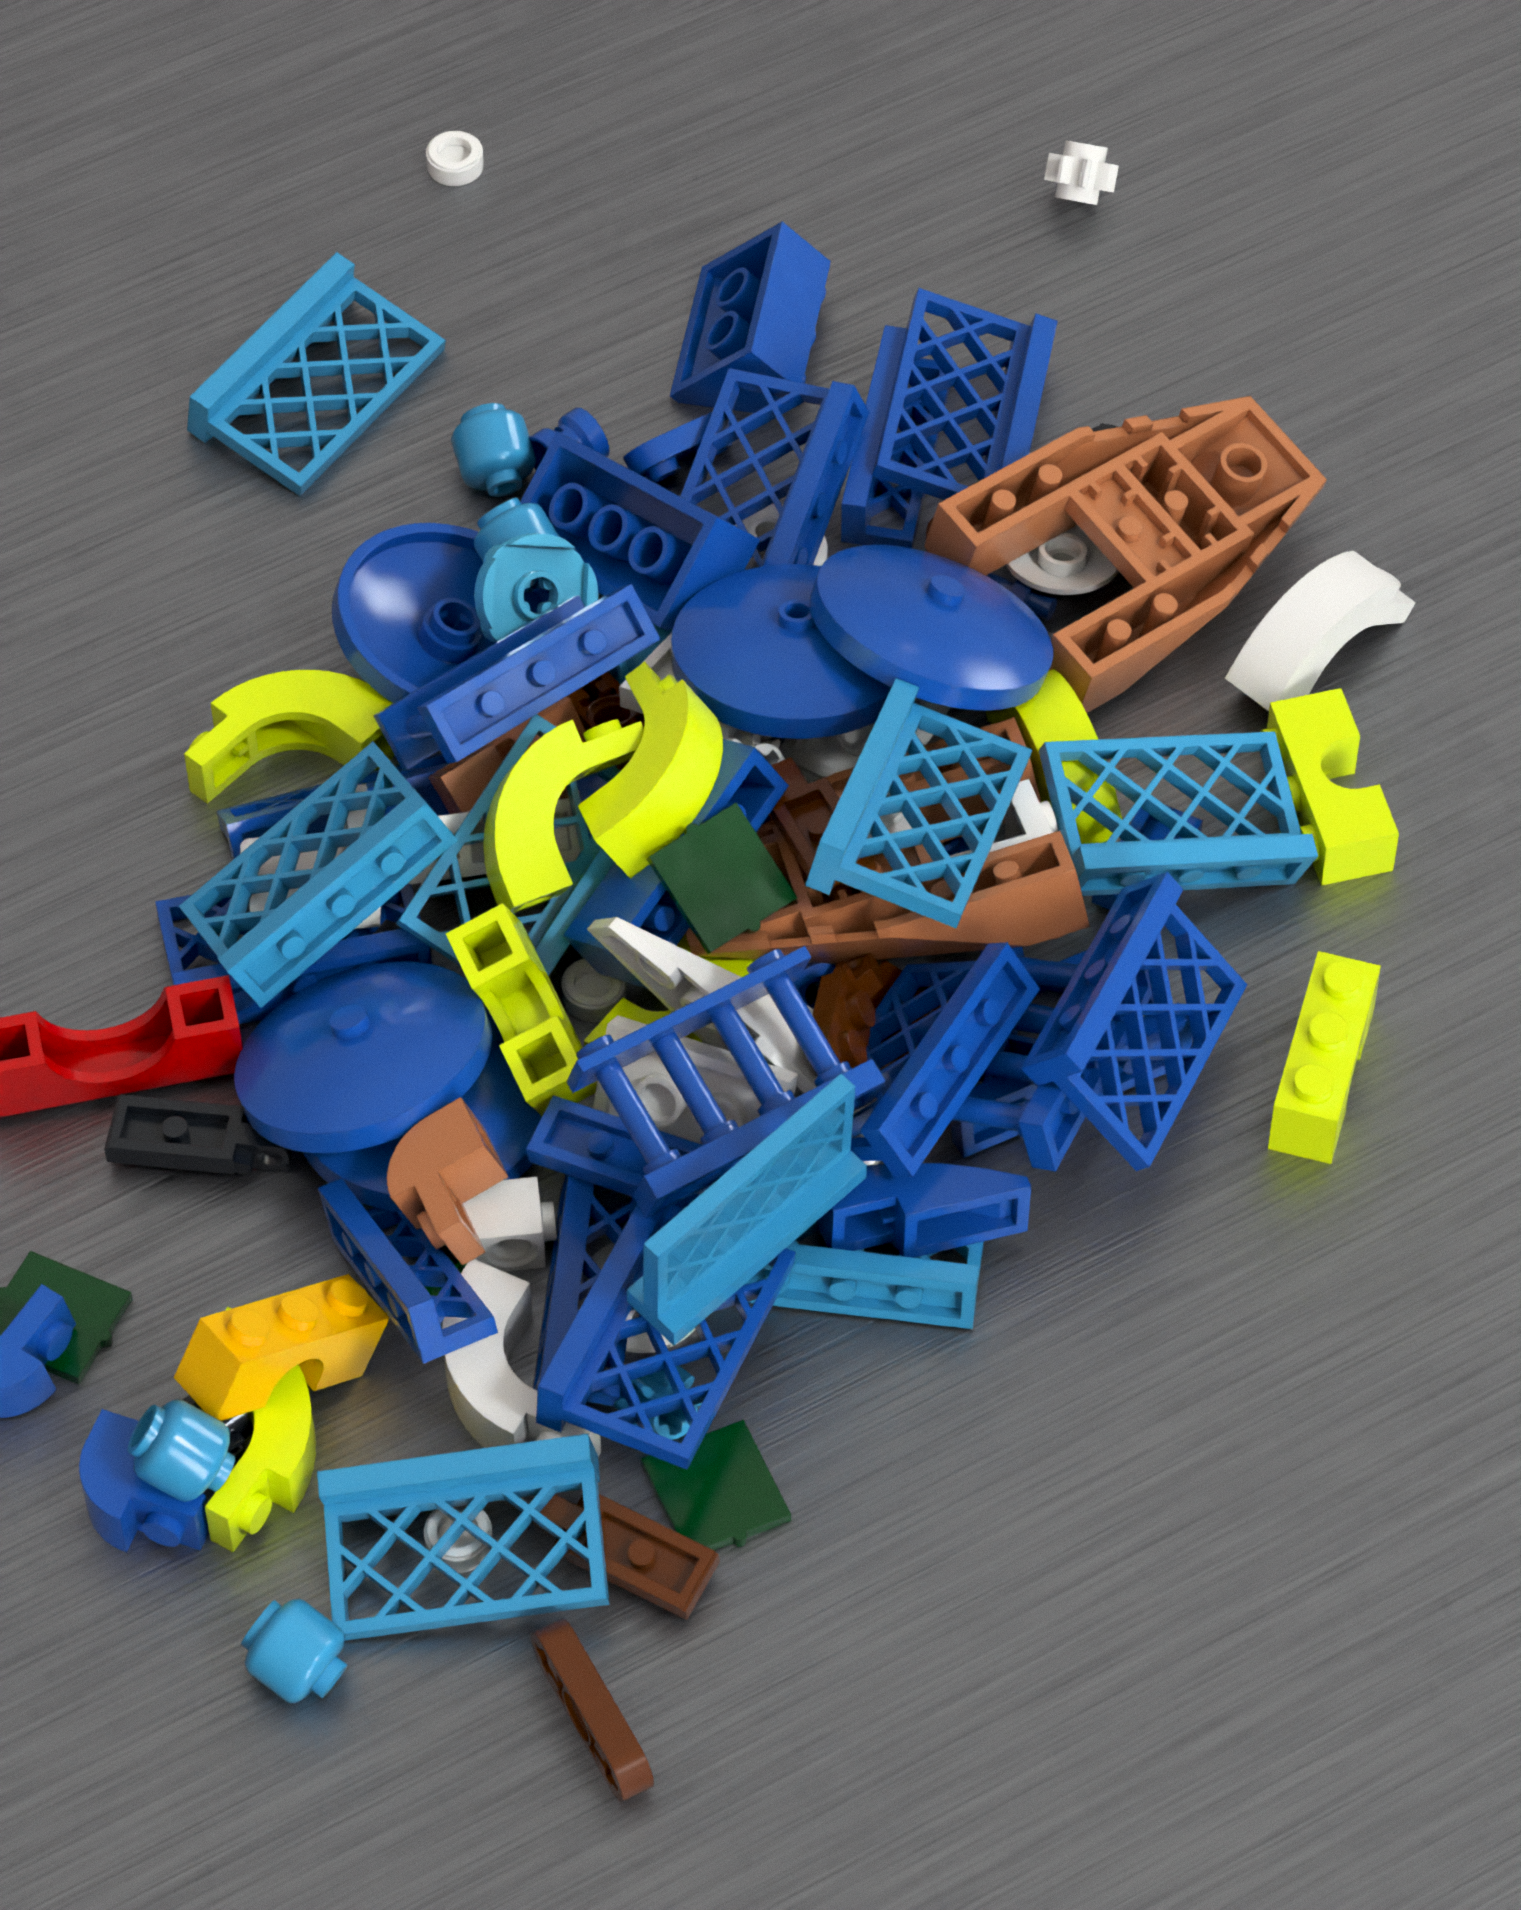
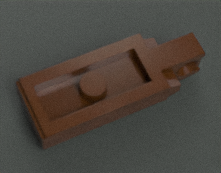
[770,757,877,893]
[812,953,883,1069]
[533,1494,720,1620]

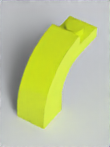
[578,661,723,879]
[985,669,1122,844]
[184,670,395,804]
[483,719,644,914]
[205,1307,316,1552]

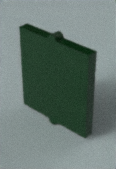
[647,803,798,954]
[0,1251,133,1385]
[641,1420,791,1551]

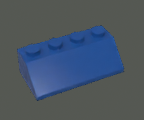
[520,431,761,631]

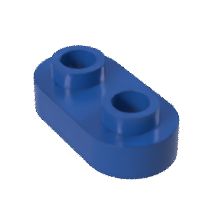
[623,412,732,483]

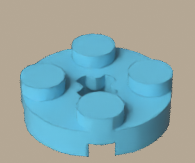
[474,533,598,642]

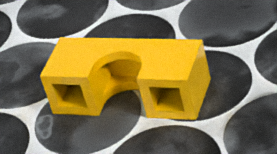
[174,1274,390,1421]

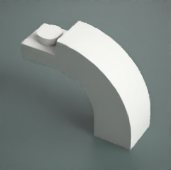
[1225,551,1416,711]
[442,1259,601,1457]

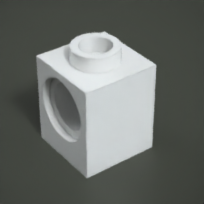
[463,1177,557,1272]

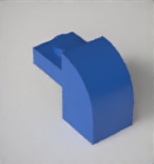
[0,1284,76,1418]
[79,1409,209,1553]

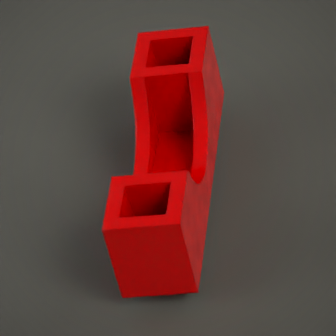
[0,975,243,1117]

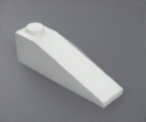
[587,917,818,1097]

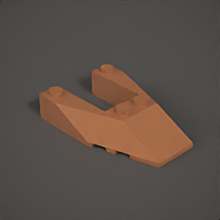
[924,396,1327,713]
[685,717,1090,964]

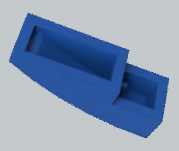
[816,1163,1031,1258]

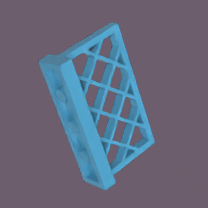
[187,252,446,496]
[805,678,1032,929]
[396,714,621,976]
[1039,731,1318,896]
[179,741,458,1008]
[627,1074,867,1345]
[743,1222,984,1329]
[317,1434,610,1641]

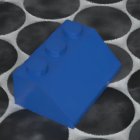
[670,221,831,413]

